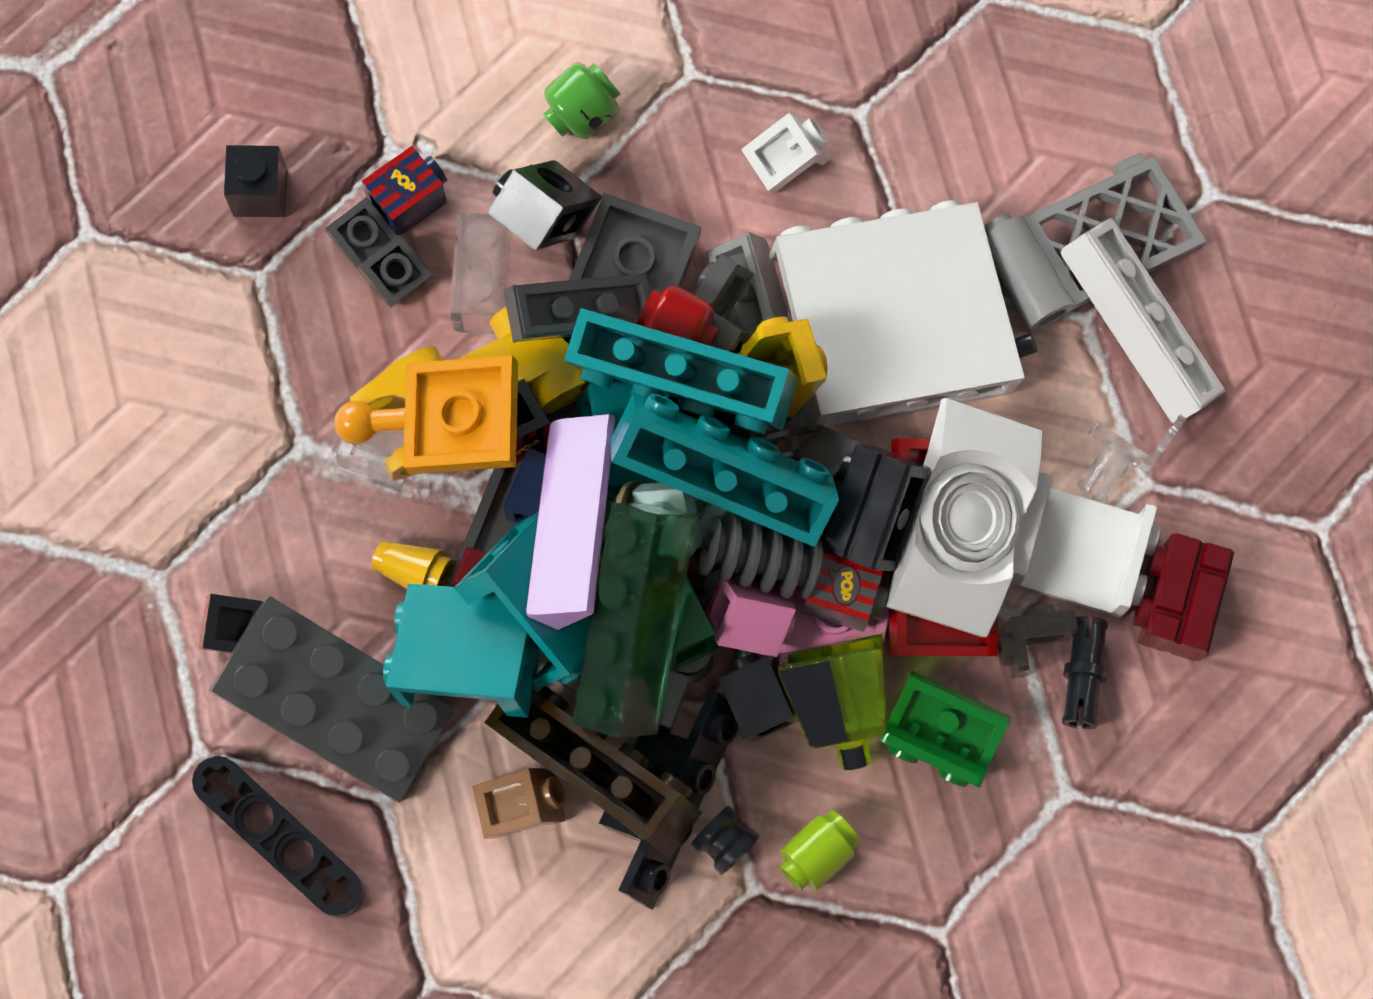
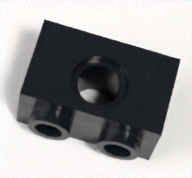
[487,160,602,250]

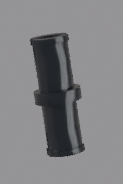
[1062,616,1109,730]

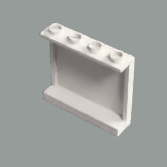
[769,200,1025,431]

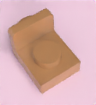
[472,768,565,839]

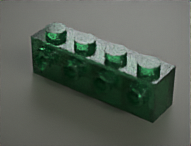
[573,503,697,738]

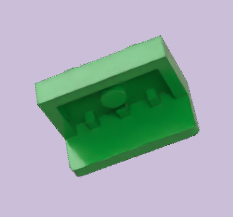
[880,670,1011,787]

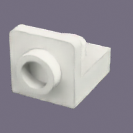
[741,112,832,193]

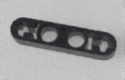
[192,756,365,918]

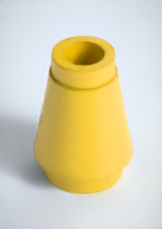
[372,540,456,589]

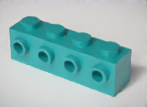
[564,308,799,435]
[611,392,839,547]

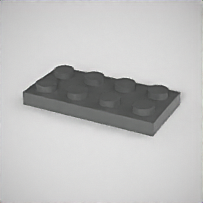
[208,595,455,803]

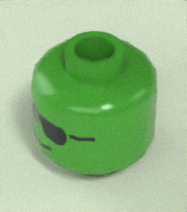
[543,62,620,139]

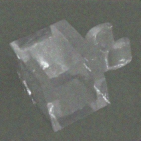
[332,430,406,492]

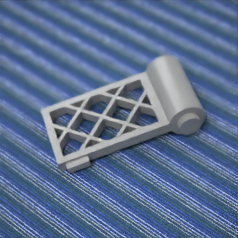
[984,153,1207,332]

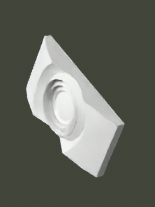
[884,398,1042,638]

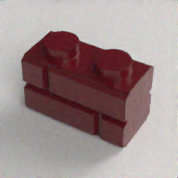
[1133,533,1235,661]

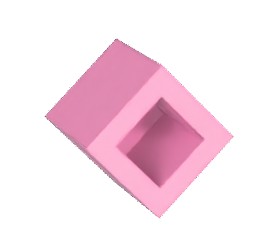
[705,575,796,657]

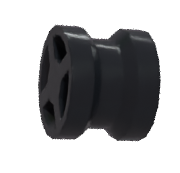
[691,805,760,876]

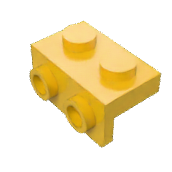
[738,316,828,418]

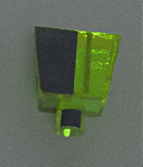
[778,634,887,770]

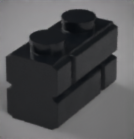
[822,444,931,571]

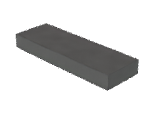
[503,273,651,343]

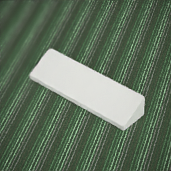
[1061,218,1226,424]

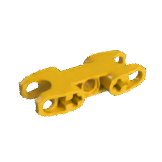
[350,307,590,481]

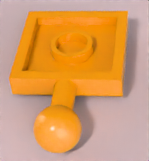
[334,355,518,474]

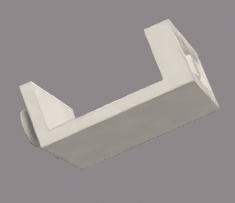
[1010,472,1161,618]

